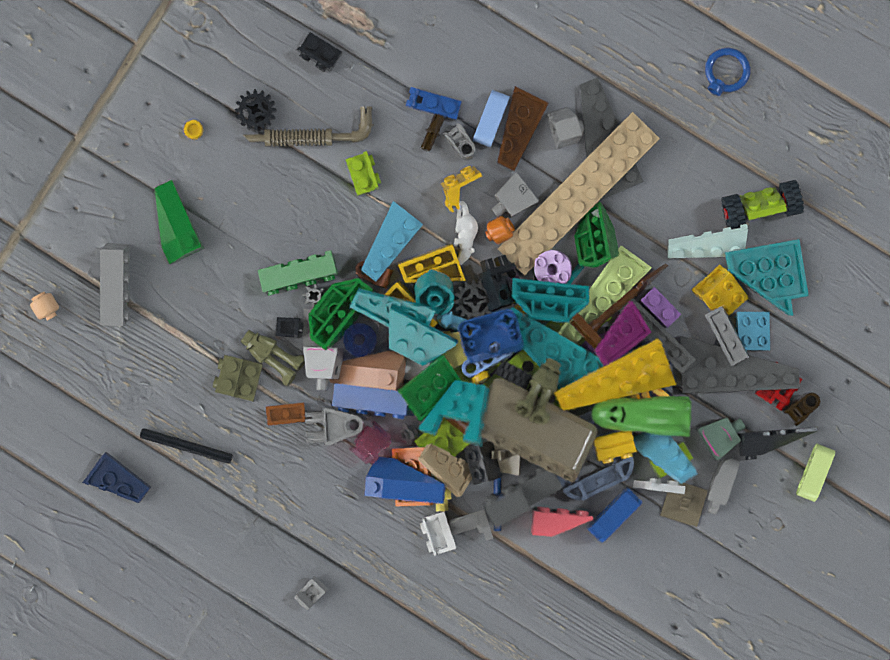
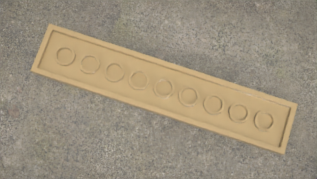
[498,112,660,276]

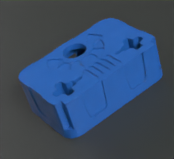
[458,309,524,363]
[586,487,643,543]

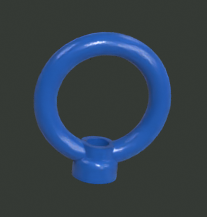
[705,48,751,96]

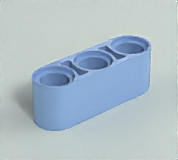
[473,90,510,147]
[462,343,513,378]

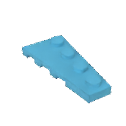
[361,201,423,282]
[633,432,698,484]

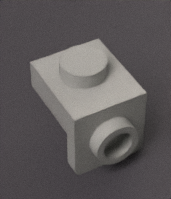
[294,576,328,610]

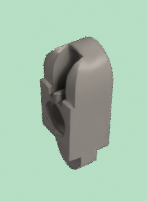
[707,458,740,515]

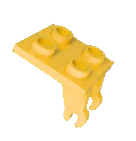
[440,166,482,212]

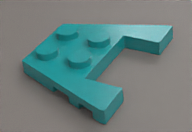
[418,380,489,445]

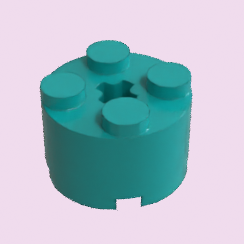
[414,269,454,316]

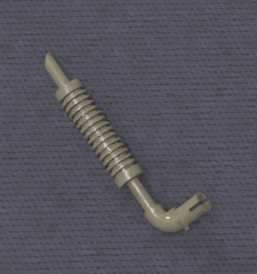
[243,106,374,147]

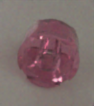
[349,420,392,465]

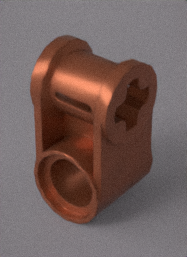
[356,261,393,289]

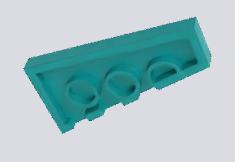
[350,288,437,327]

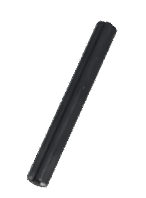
[140,428,233,464]

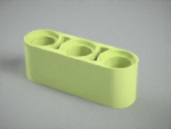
[796,443,835,502]

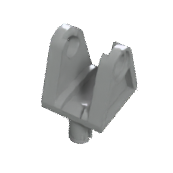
[305,408,364,445]

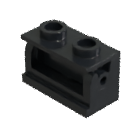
[464,441,502,485]

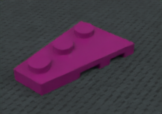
[595,301,651,366]

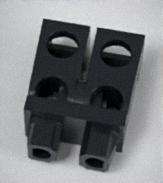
[478,255,520,311]

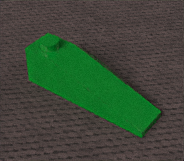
[155,180,205,265]

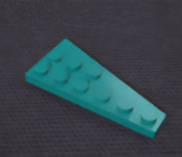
[506,307,604,390]

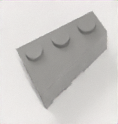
[546,107,584,149]

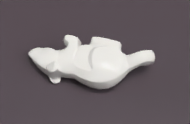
[454,201,478,265]

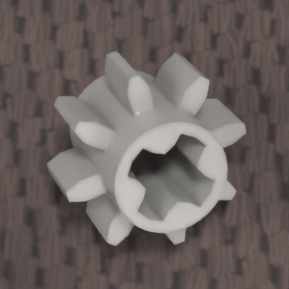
[302,284,324,308]

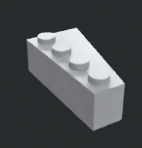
[100,243,130,326]

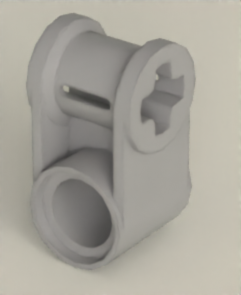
[443,123,476,160]

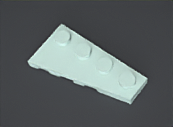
[667,224,748,258]

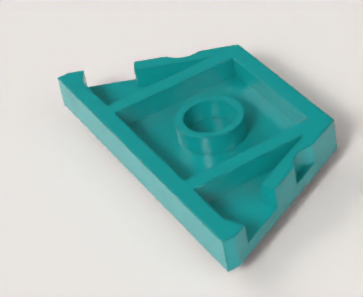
[389,306,458,366]

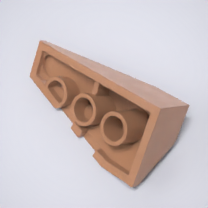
[330,351,407,391]

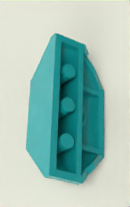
[512,278,589,323]

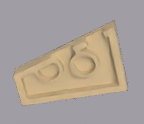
[418,444,472,497]

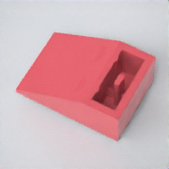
[531,506,593,537]

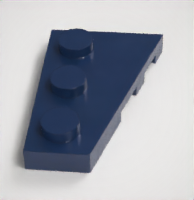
[82,452,151,503]

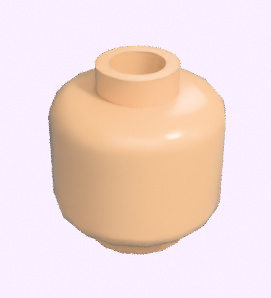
[30,291,59,321]

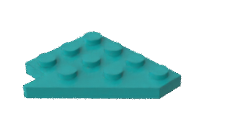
[725,239,809,316]

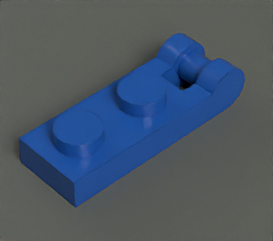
[405,87,462,121]

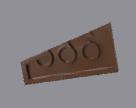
[497,86,549,172]

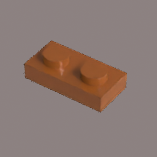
[266,403,306,426]

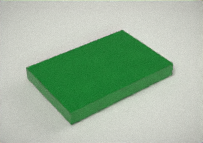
[398,355,462,422]

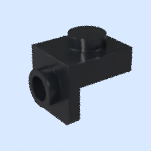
[276,317,304,338]

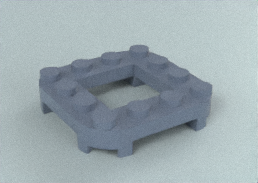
[556,411,634,500]

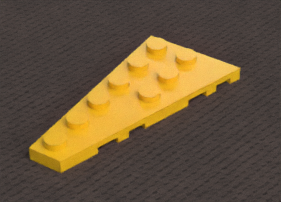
[554,339,676,411]

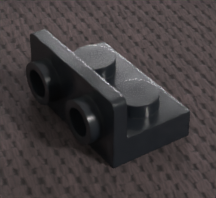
[297,32,342,72]

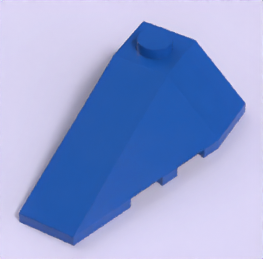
[364,456,445,504]

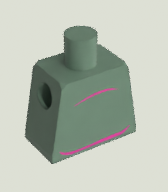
[696,417,746,461]

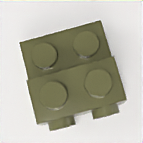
[213,355,263,402]

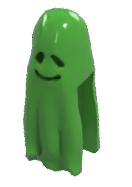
[592,396,691,437]

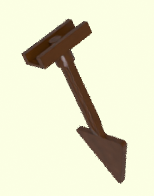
[570,263,668,350]

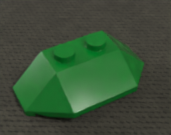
[574,202,619,268]
[308,278,373,351]

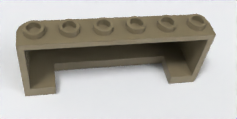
[480,378,597,483]

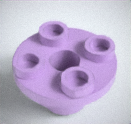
[534,250,572,284]

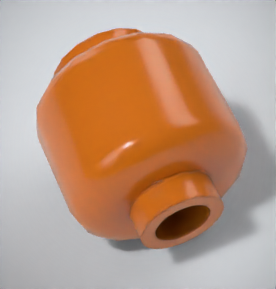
[485,216,515,244]

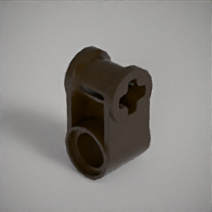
[783,392,821,426]

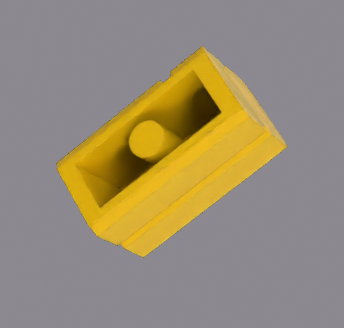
[593,431,636,464]

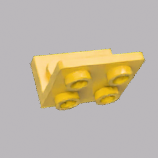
[692,265,749,316]

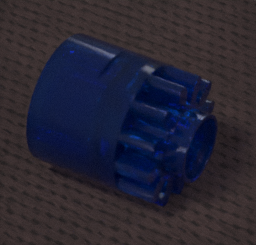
[343,323,378,357]

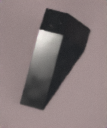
[738,427,818,460]

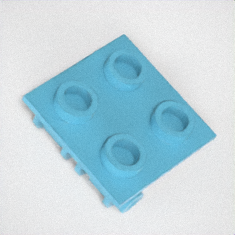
[735,312,770,350]

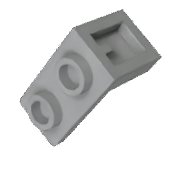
[448,509,493,540]

